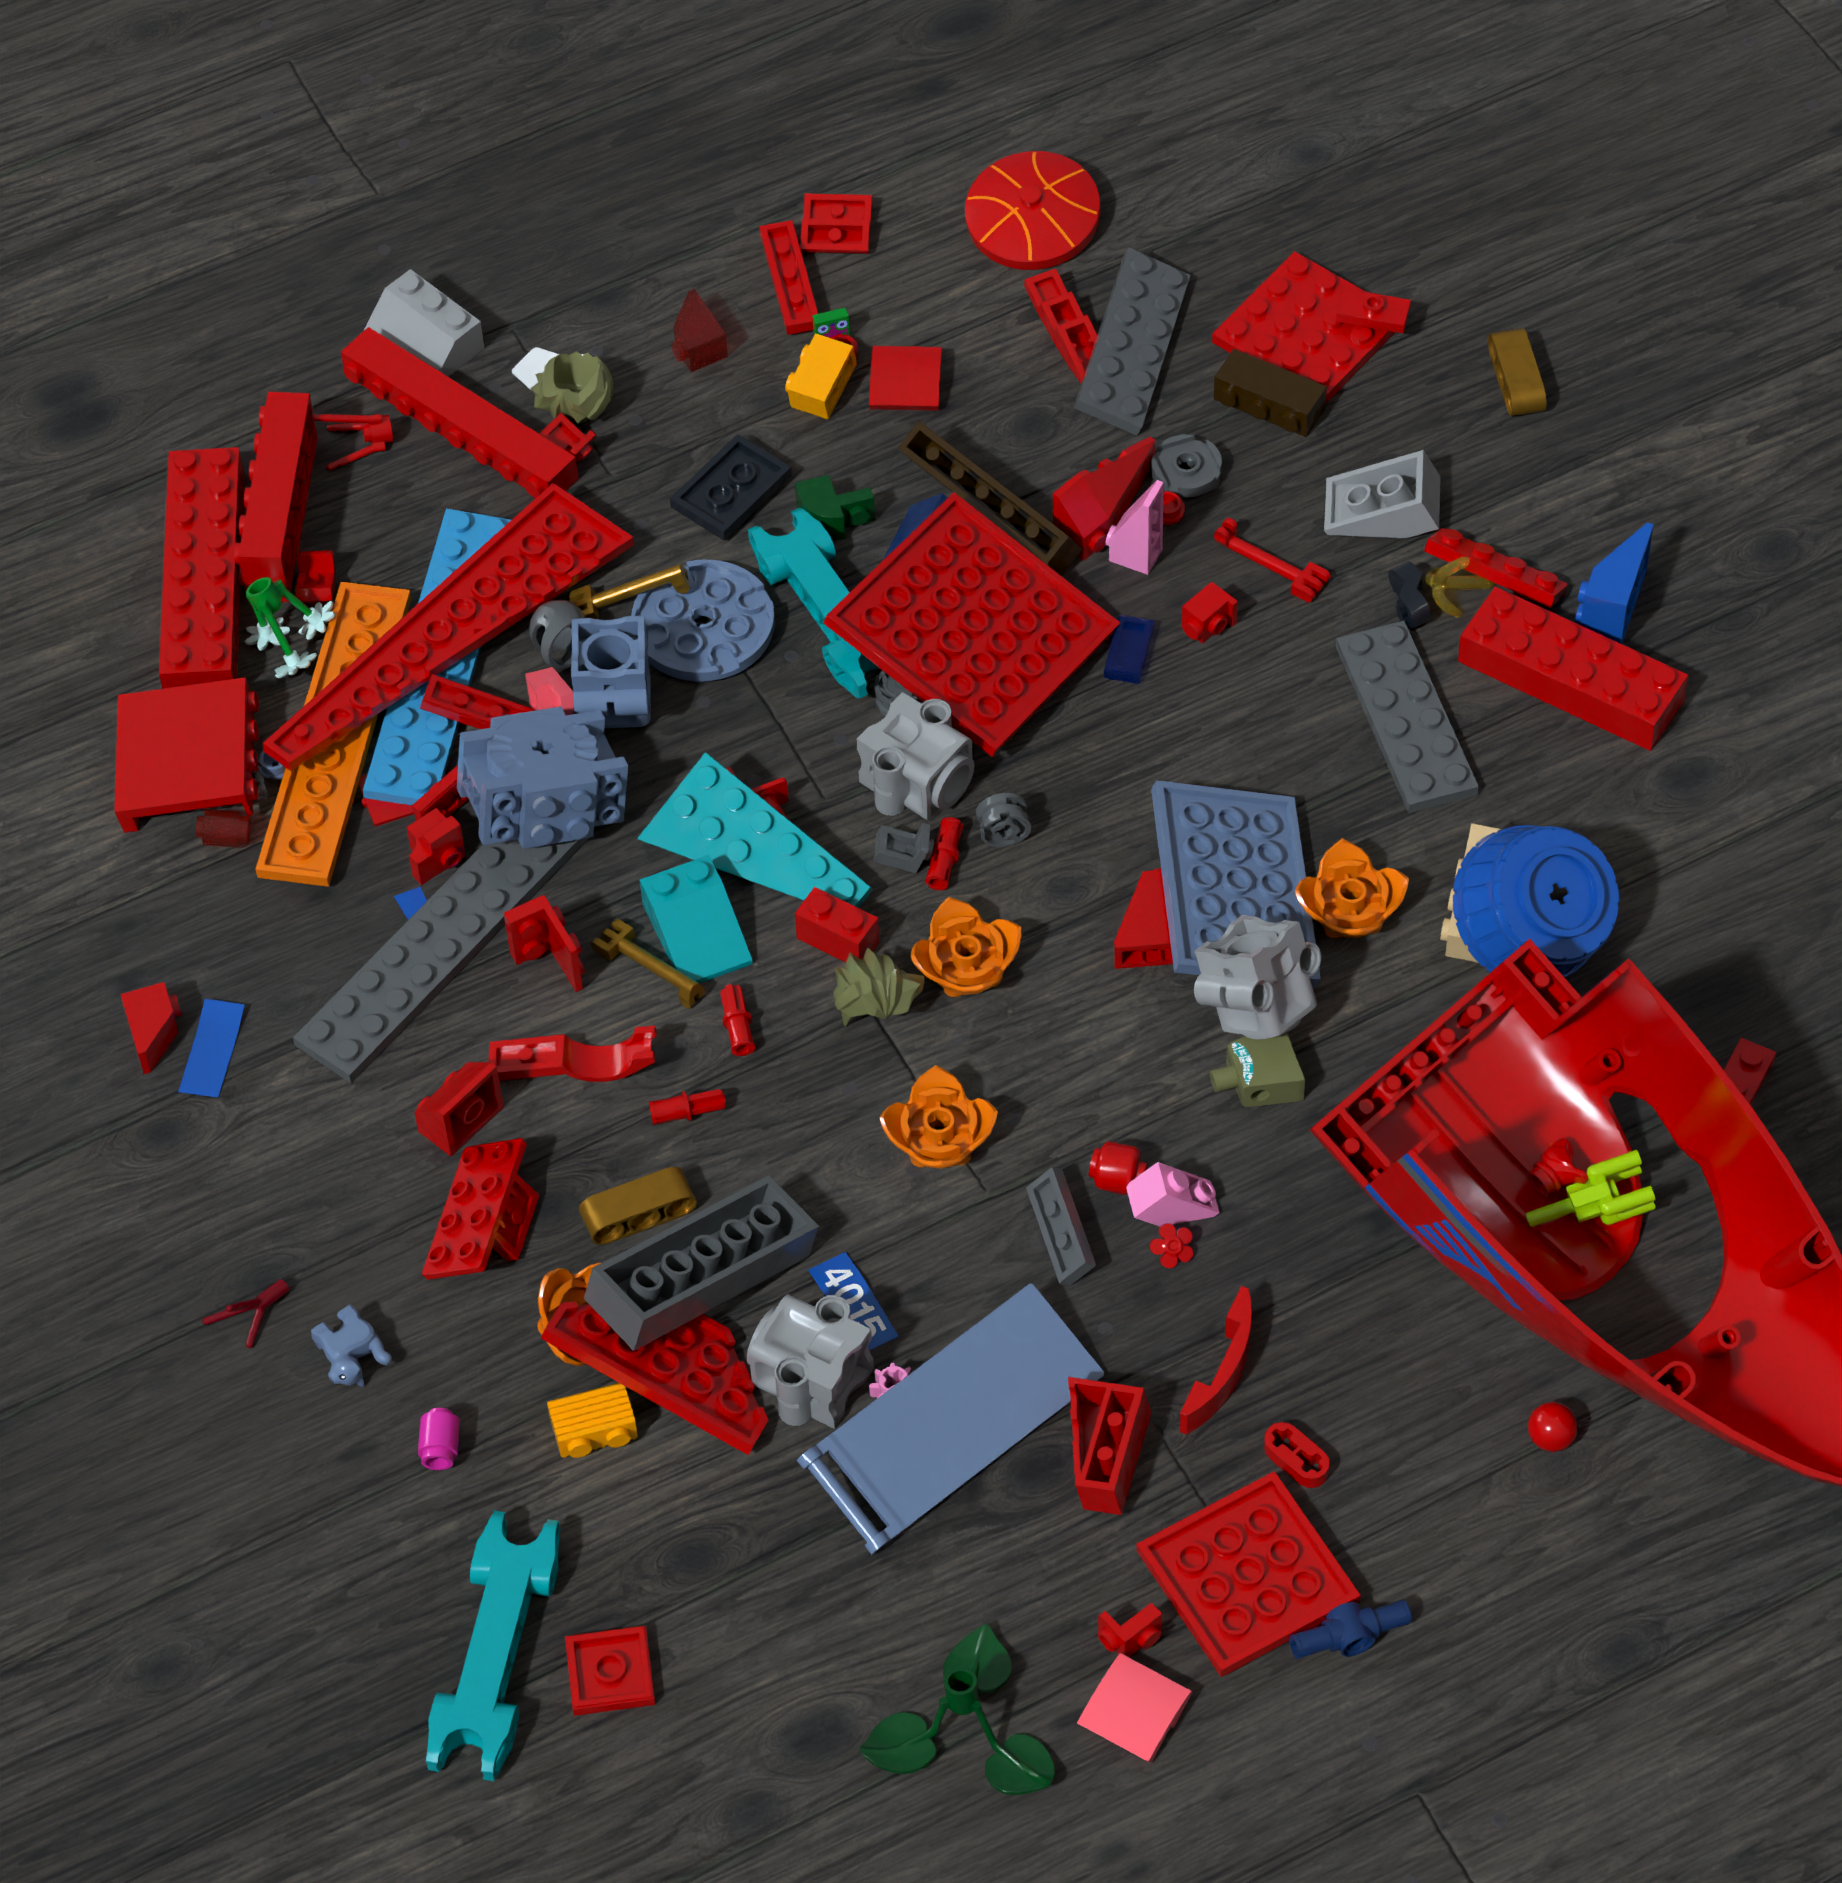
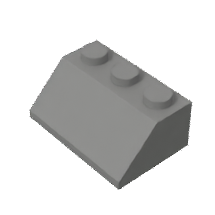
[364,269,485,377]

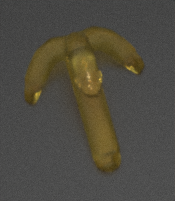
[1425,557,1494,618]

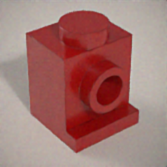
[1182,582,1238,644]

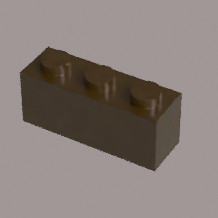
[1214,349,1327,437]

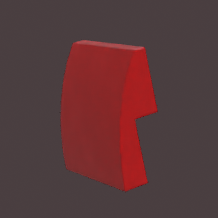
[800,193,873,254]
[869,346,942,411]

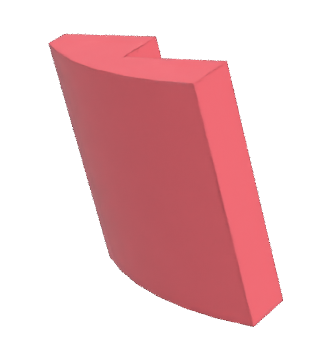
[1077,1653,1192,1763]

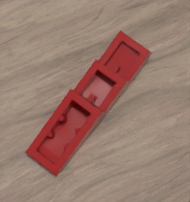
[1024,268,1097,384]

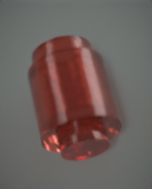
[196,809,251,848]

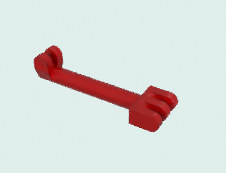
[1214,518,1331,602]

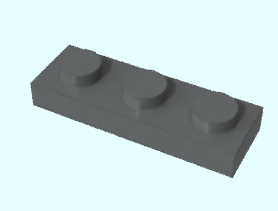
[1026,1167,1096,1286]

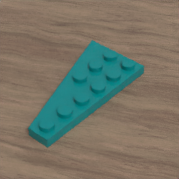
[637,752,874,908]

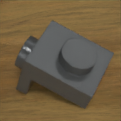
[874,823,934,873]

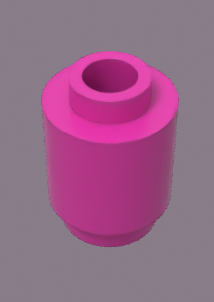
[418,1408,460,1470]

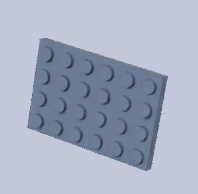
[1151,780,1321,988]

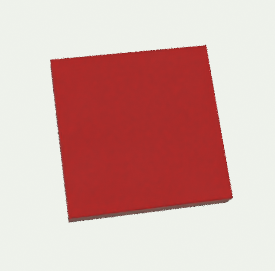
[565,1625,655,1716]

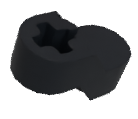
[1388,561,1431,629]

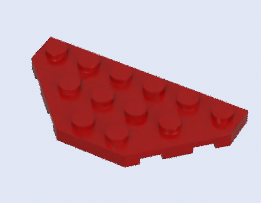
[541,1301,768,1456]

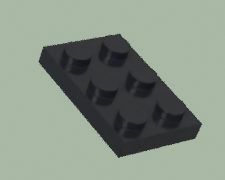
[670,434,792,541]

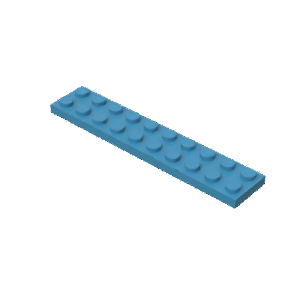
[363,508,511,805]

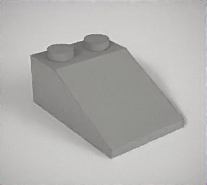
[1324,450,1440,538]

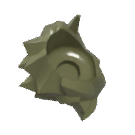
[531,351,614,424]
[833,948,924,1027]

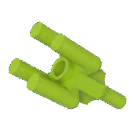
[1525,1150,1656,1228]

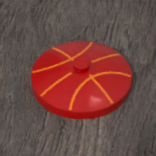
[965,151,1101,270]

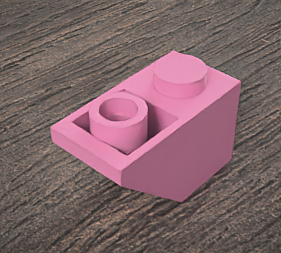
[1126,1162,1219,1227]

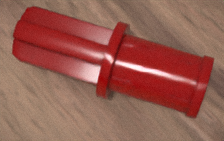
[720,984,755,1056]
[649,1089,726,1125]

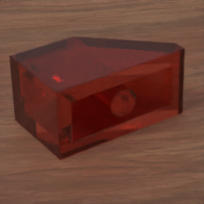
[671,289,728,372]

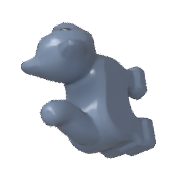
[311,1305,392,1387]

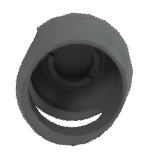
[529,600,586,670]

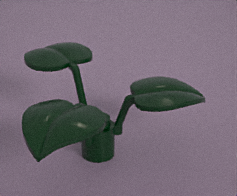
[860,1624,1055,1795]

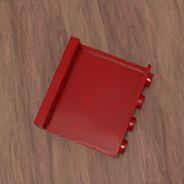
[114,677,259,833]

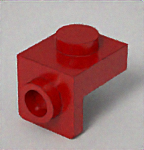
[539,413,596,463]
[295,550,336,605]
[1097,1602,1162,1657]

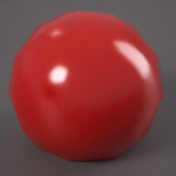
[1527,1401,1578,1452]

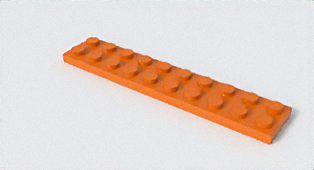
[255,582,412,887]

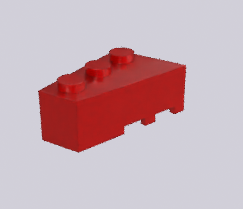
[1068,1377,1152,1515]

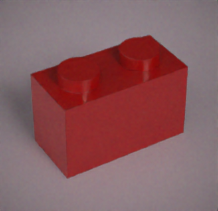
[795,887,880,963]

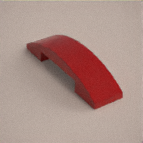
[1180,1286,1252,1435]

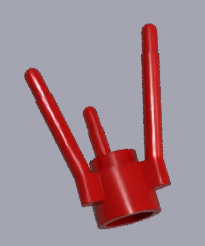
[311,414,393,471]

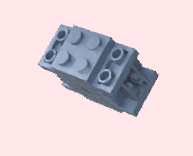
[457,706,628,849]

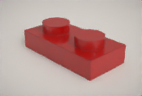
[1724,1038,1776,1105]

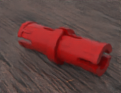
[925,817,964,891]

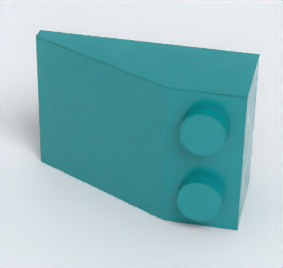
[640,855,753,984]

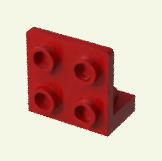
[504,895,585,992]

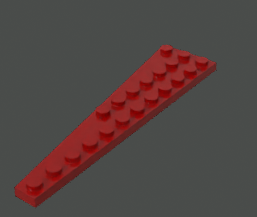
[263,483,634,771]

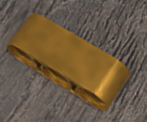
[1488,328,1546,416]
[579,1167,697,1245]

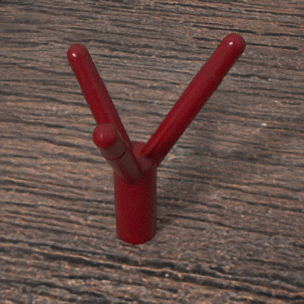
[202,1279,289,1349]

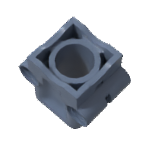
[571,616,651,728]

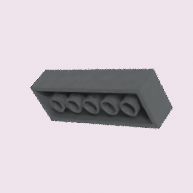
[584,1175,819,1351]

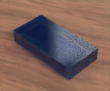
[1104,615,1154,684]

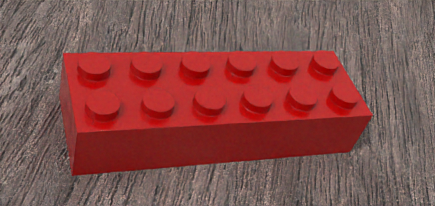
[234,392,318,602]
[1458,586,1688,751]

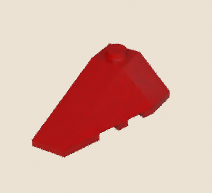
[1053,436,1155,561]

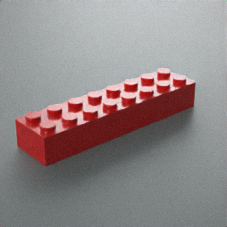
[159,447,244,689]

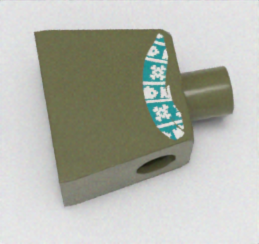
[1210,1032,1305,1107]

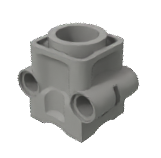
[856,692,975,821]
[1194,915,1321,1039]
[747,1294,874,1429]

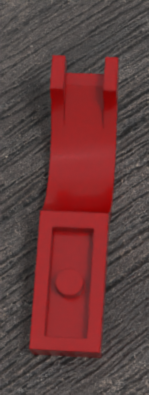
[488,1025,657,1082]

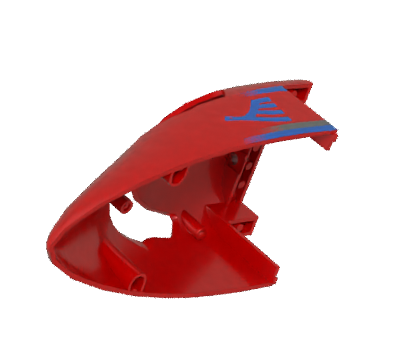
[1310,939,1842,1487]

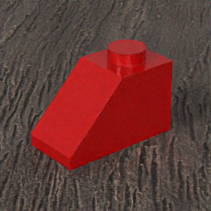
[120,982,182,1074]

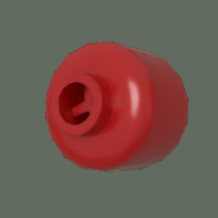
[1089,1141,1148,1195]

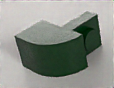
[795,475,875,540]

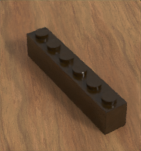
[897,421,1083,576]

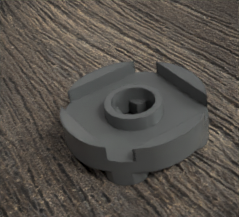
[1151,434,1222,500]

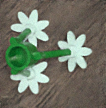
[245,577,335,678]

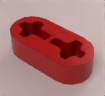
[1264,1422,1330,1488]

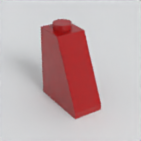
[1114,868,1173,969]

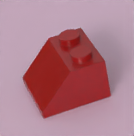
[414,1062,504,1157]

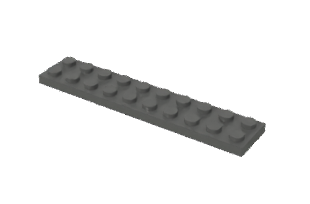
[293,838,589,1083]

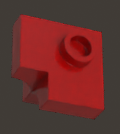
[407,808,466,886]

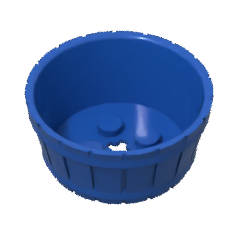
[1453,825,1619,978]

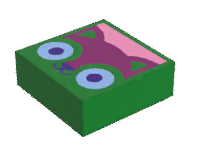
[812,308,850,338]

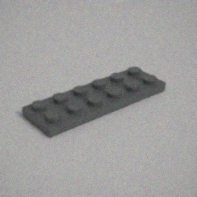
[1074,247,1190,436]
[1336,621,1479,813]

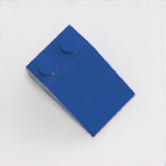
[1575,523,1654,644]

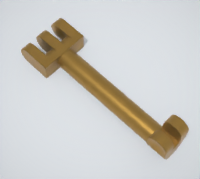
[569,564,690,620]
[590,919,705,1009]

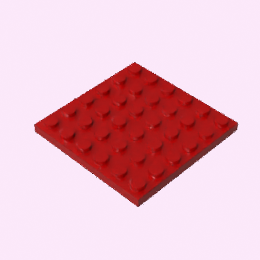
[823,492,1120,757]

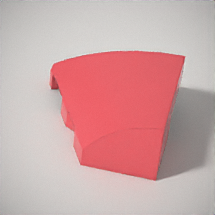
[525,667,574,716]

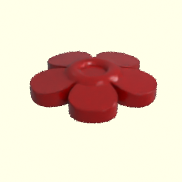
[1150,1223,1193,1268]

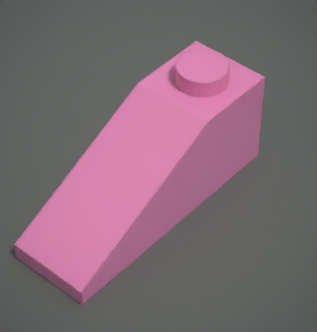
[1106,480,1164,575]

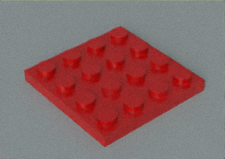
[1212,251,1395,403]
[1136,1471,1361,1677]

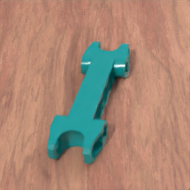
[747,508,879,699]
[426,1510,561,1782]

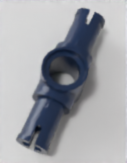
[1289,1599,1412,1659]

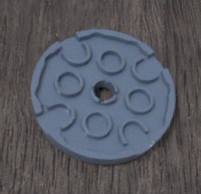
[631,560,775,682]

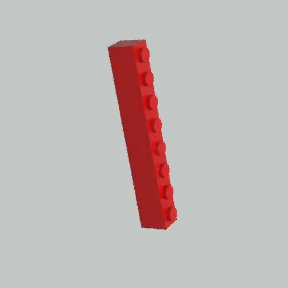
[341,327,579,498]

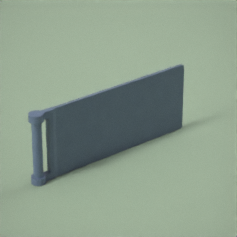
[797,1284,1104,1555]

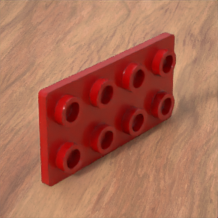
[422,1138,539,1280]

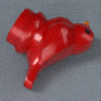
[1527,1138,1588,1197]

